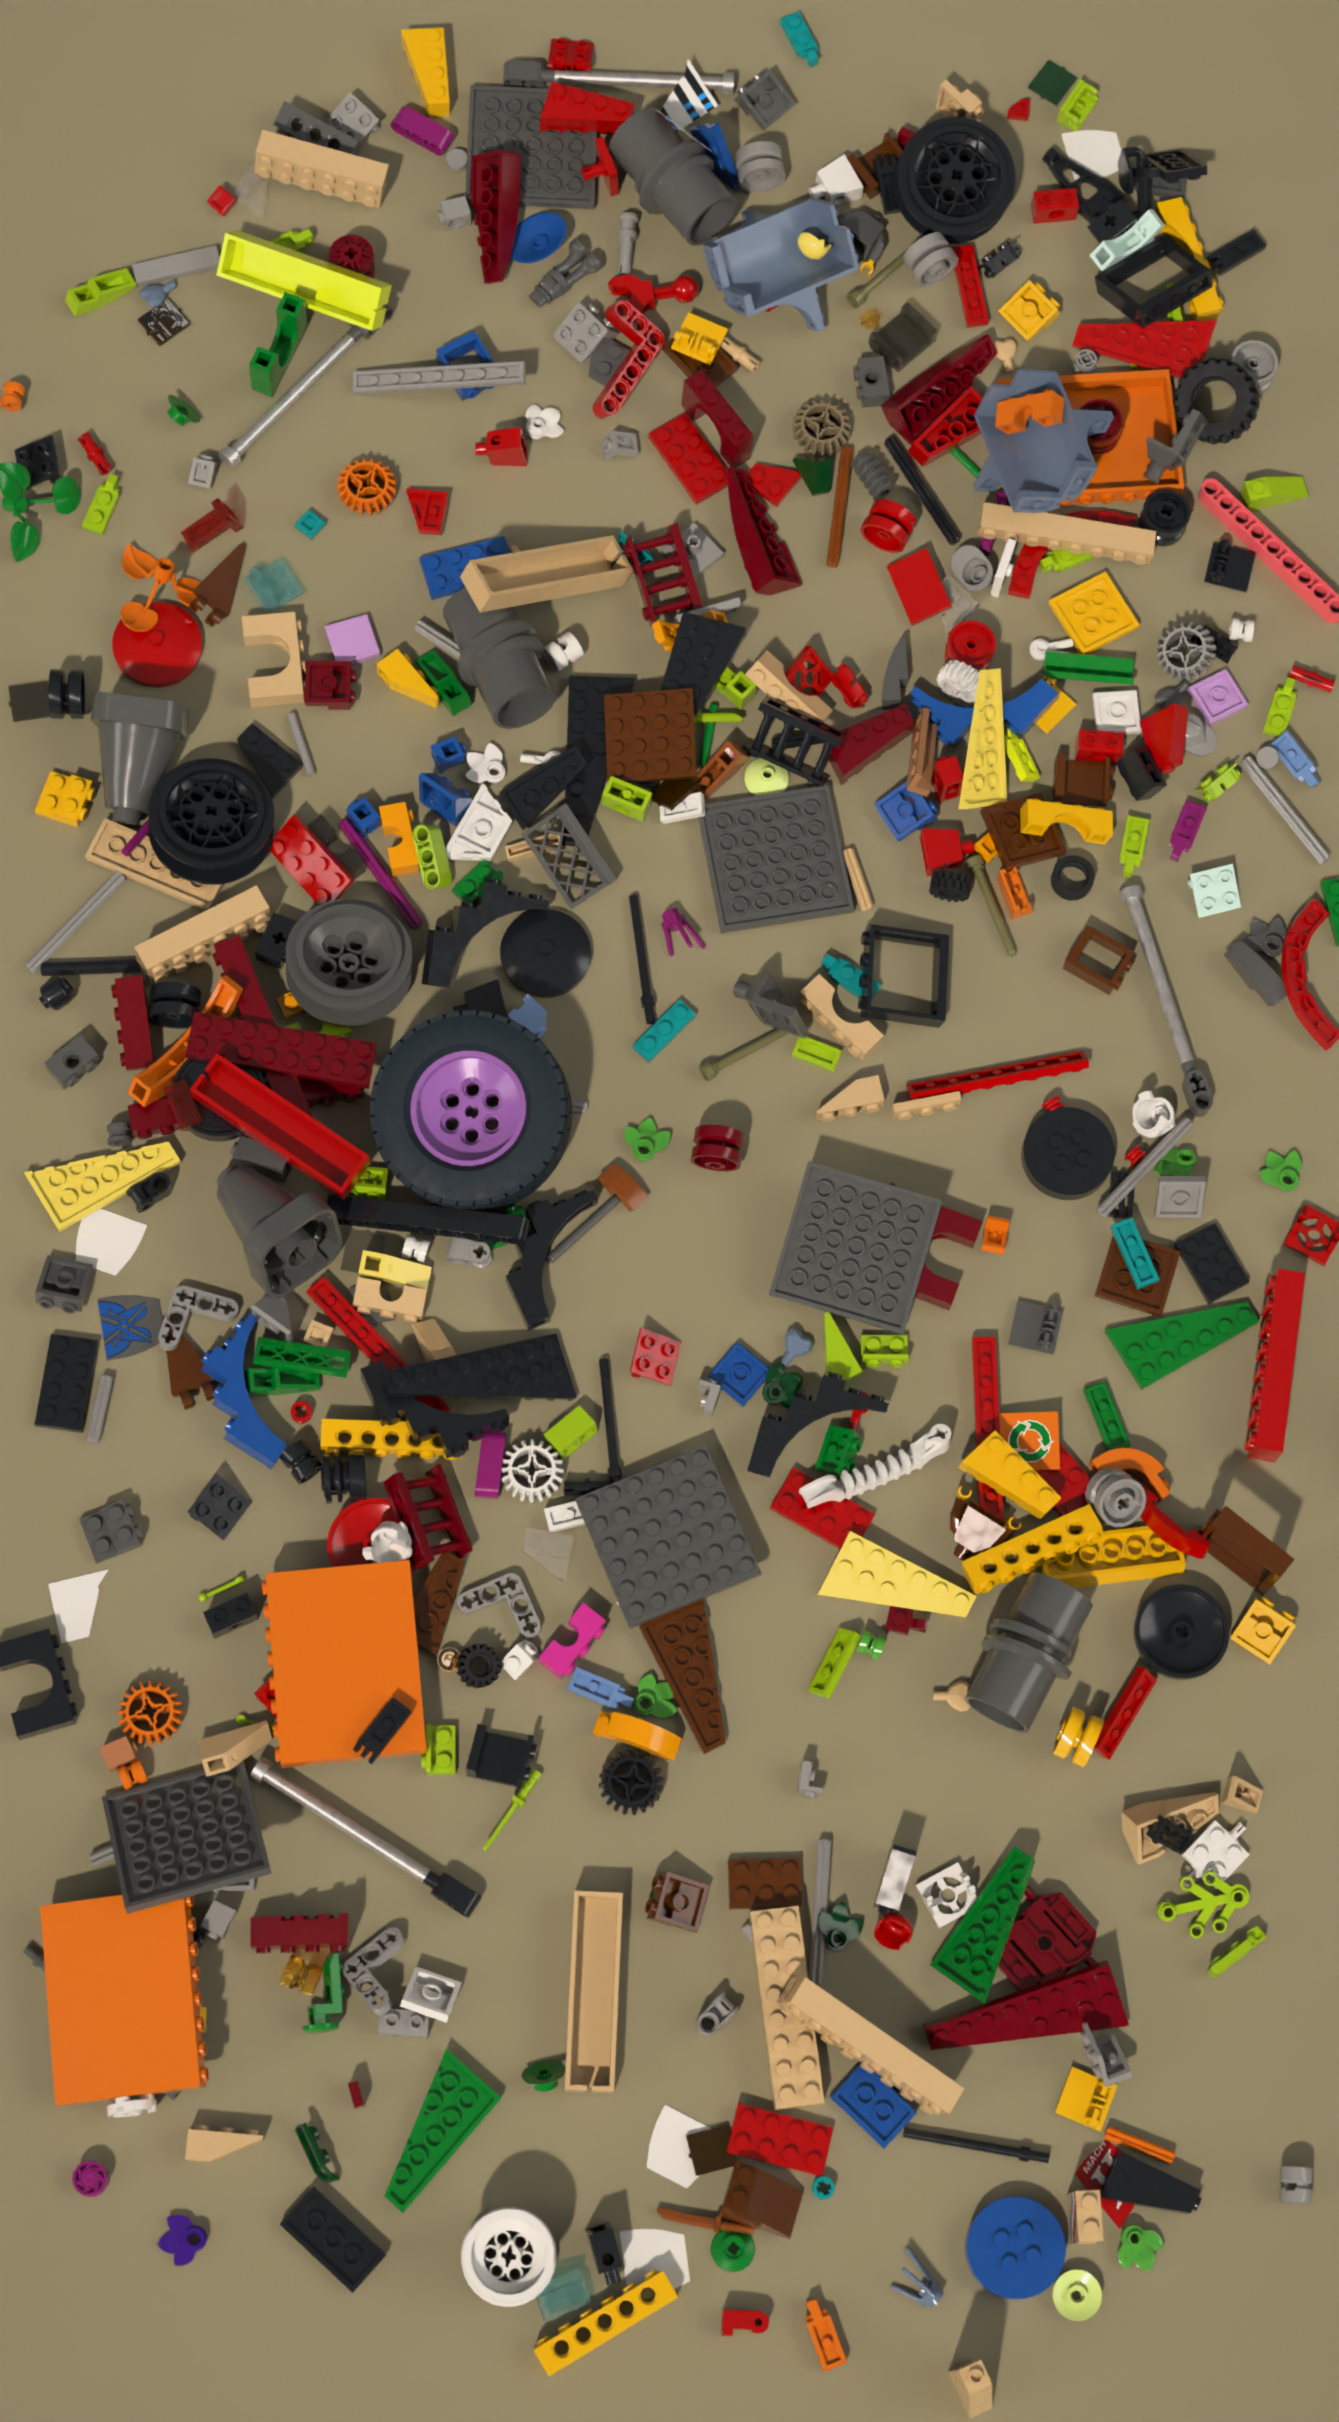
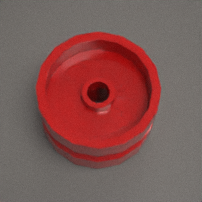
[860,499,917,553]
[944,620,996,672]

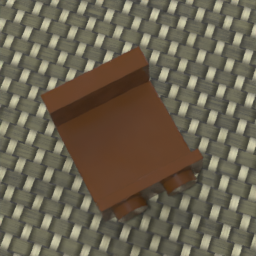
[847,132,903,200]
[1053,753,1114,807]

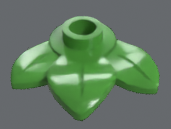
[624,1118,670,1162]
[1154,1147,1197,1176]
[1259,1151,1302,1192]
[633,1674,677,1719]
[1117,2224,1164,2271]

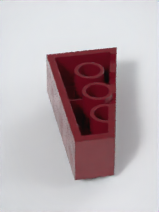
[822,704,914,786]
[111,975,154,1072]
[250,1913,350,1954]

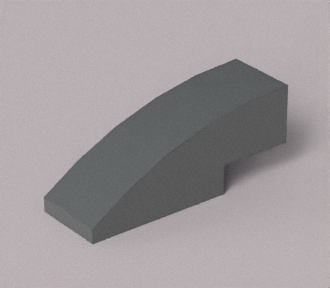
[881,638,908,709]
[1224,940,1287,1006]

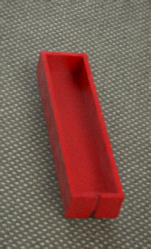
[189,1053,371,1200]
[1244,1268,1305,1462]

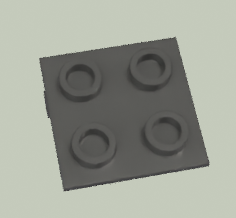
[1008,1300,1063,1355]

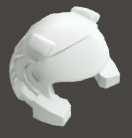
[1132,1091,1176,1138]
[363,1521,412,1563]

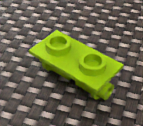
[1195,762,1241,802]

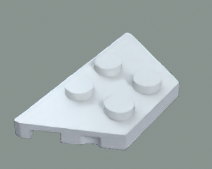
[445,784,512,861]

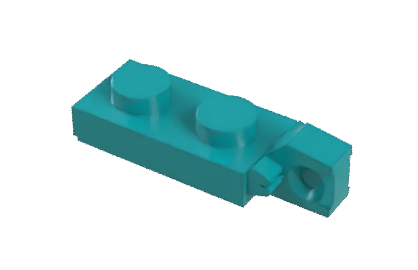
[779,11,819,68]
[821,954,882,999]

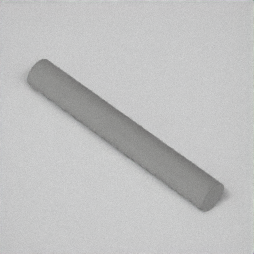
[287,712,315,776]

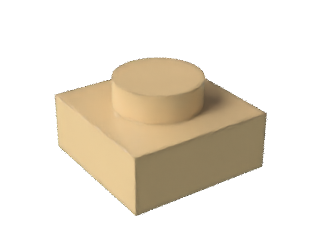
[303,1320,334,1347]

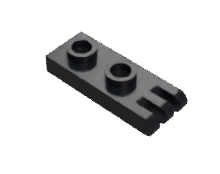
[873,155,900,215]
[1206,229,1266,276]
[353,1697,412,1764]

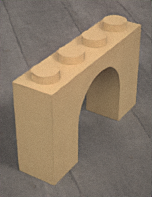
[242,612,306,707]

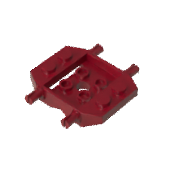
[998,1885,1097,1991]

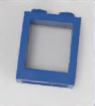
[436,331,495,401]

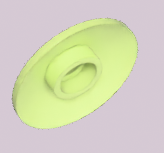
[744,758,789,796]
[1052,2270,1102,2321]

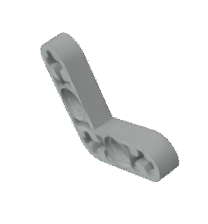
[158,1286,239,1351]
[457,1573,541,1639]
[342,1927,405,2015]

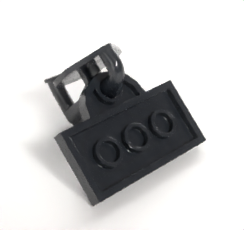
[1118,147,1208,220]

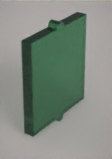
[1028,60,1077,106]

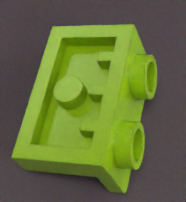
[347,1166,388,1201]
[860,1335,909,1368]
[421,1724,456,1775]

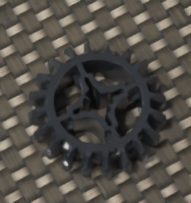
[599,1750,664,1816]

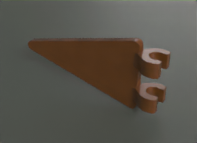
[188,543,246,627]
[163,1315,216,1410]

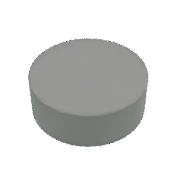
[446,149,467,172]
[1256,746,1280,769]

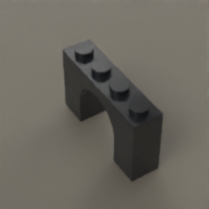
[0,1628,78,1740]

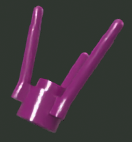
[661,908,706,956]

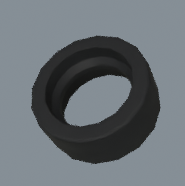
[1051,855,1095,901]

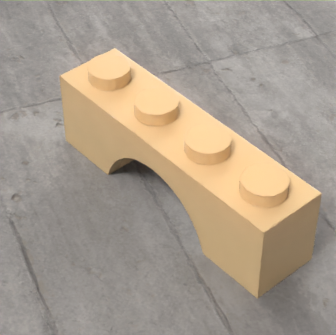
[745,650,833,722]
[798,974,884,1061]

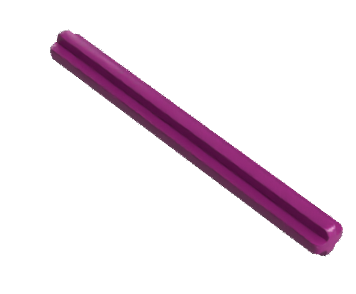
[338,818,422,929]

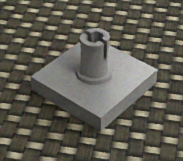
[661,523,724,580]
[1154,1176,1206,1218]

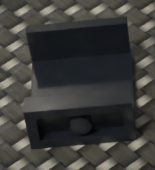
[466,1724,538,1789]

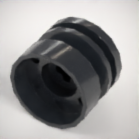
[321,1451,367,1504]

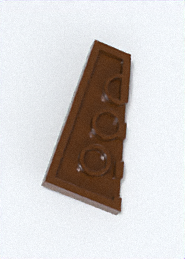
[413,1552,465,1656]

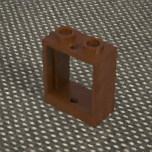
[1063,925,1135,995]

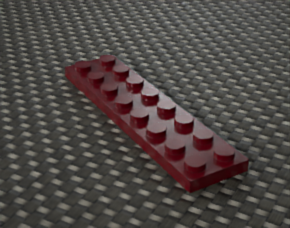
[185,1012,377,1089]

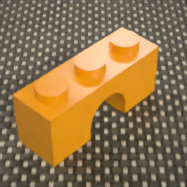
[379,802,419,877]

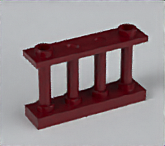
[623,523,703,626]
[383,1464,473,1570]

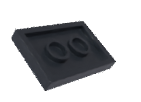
[1174,1223,1249,1305]

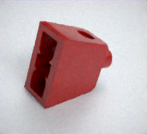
[475,427,527,466]
[919,829,974,877]

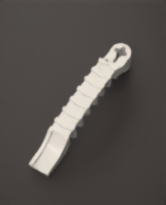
[799,1424,952,1509]

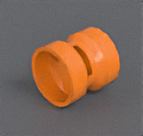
[0,381,25,412]
[117,1759,148,1790]

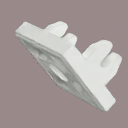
[915,1862,977,1929]

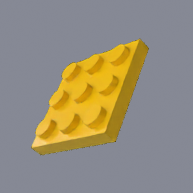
[1048,571,1139,654]

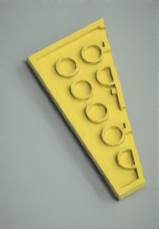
[958,668,1007,809]
[24,1141,181,1232]
[818,1531,977,1617]

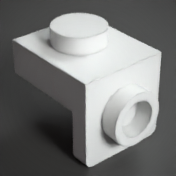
[501,1640,540,1680]

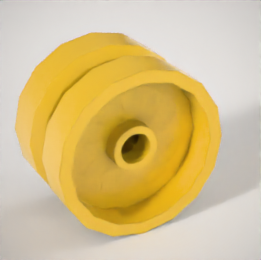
[1052,1706,1104,1768]

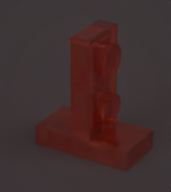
[181,498,243,552]

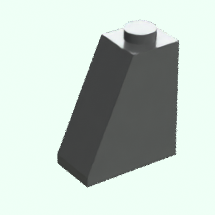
[231,1136,292,1184]

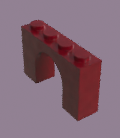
[681,369,753,468]
[914,1206,983,1310]

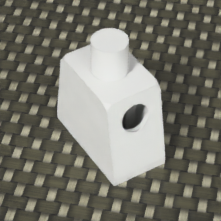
[809,154,864,206]

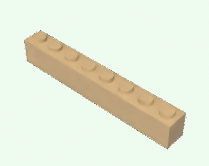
[977,502,1156,565]

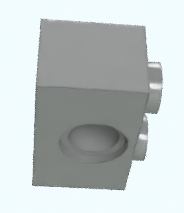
[378,2009,429,2039]

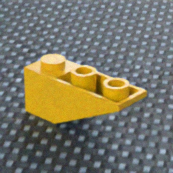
[376,649,440,708]

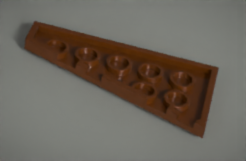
[639,1599,726,1755]

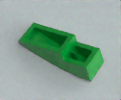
[415,649,472,716]
[244,1367,320,1396]

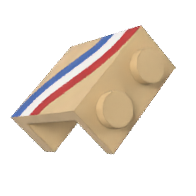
[1067,2190,1104,2245]

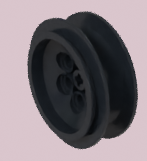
[893,117,1016,244]
[148,758,274,885]

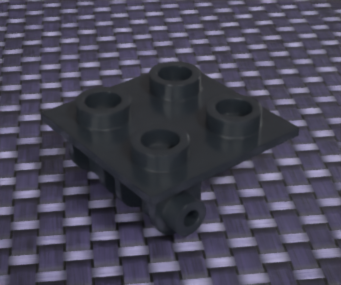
[14,435,61,488]
[1204,539,1256,593]
[187,1474,252,1540]

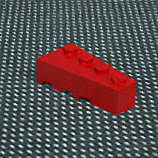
[540,82,634,135]
[908,386,983,467]

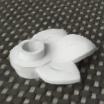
[525,404,564,439]
[465,743,505,783]

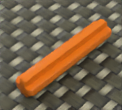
[1104,2126,1175,2164]

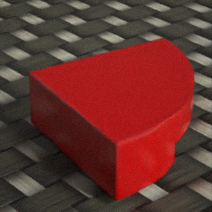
[1007,99,1030,121]

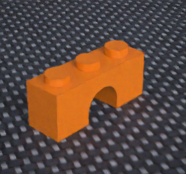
[995,390,1064,435]

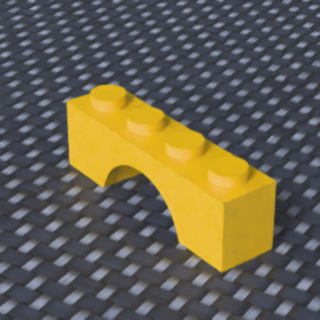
[1020,798,1113,845]

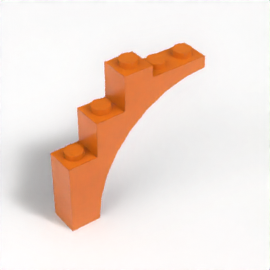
[127,975,243,1107]

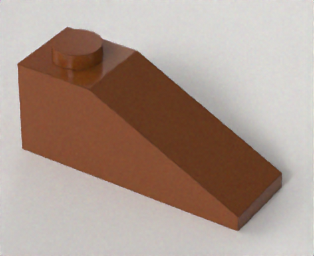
[691,741,751,801]

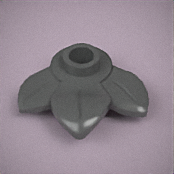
[1244,917,1286,957]

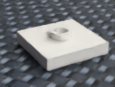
[990,539,1016,598]
[1092,690,1142,735]

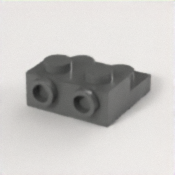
[734,70,796,131]
[35,1255,93,1314]
[79,1499,143,1564]

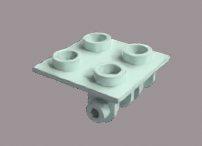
[1188,864,1241,918]

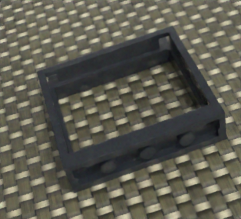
[1095,235,1213,328]
[858,924,949,1028]

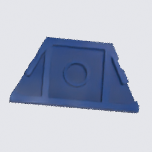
[690,122,740,191]

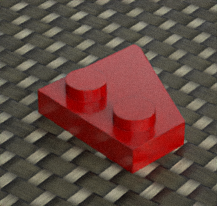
[406,488,449,536]

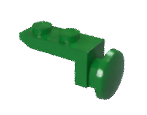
[302,1953,344,2033]

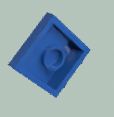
[874,782,938,842]

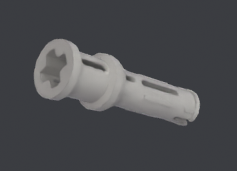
[617,212,639,276]

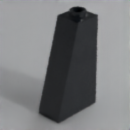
[1100,2151,1202,2214]

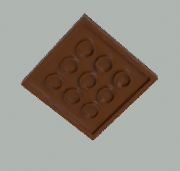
[604,688,697,783]

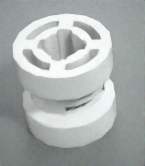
[1228,618,1254,642]
[402,1235,431,1263]

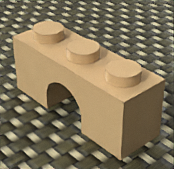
[353,1277,428,1323]

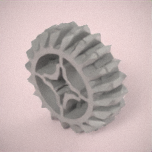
[1156,621,1217,681]

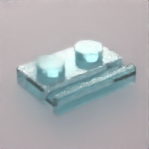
[536,2268,592,2321]

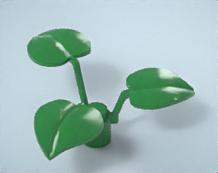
[0,462,81,562]

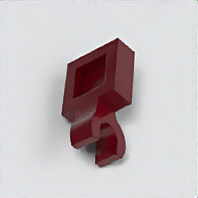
[885,1606,928,1636]

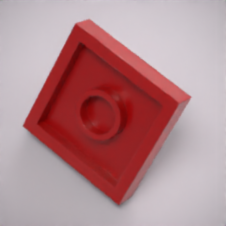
[580,137,619,197]

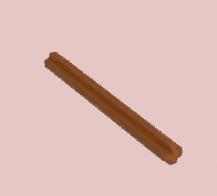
[826,446,853,568]

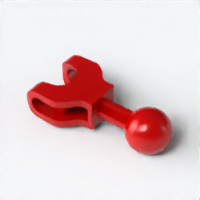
[608,274,699,323]

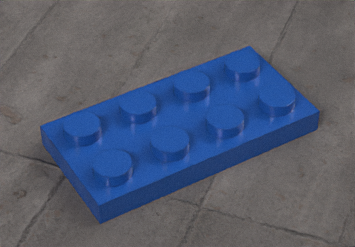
[419,536,510,600]

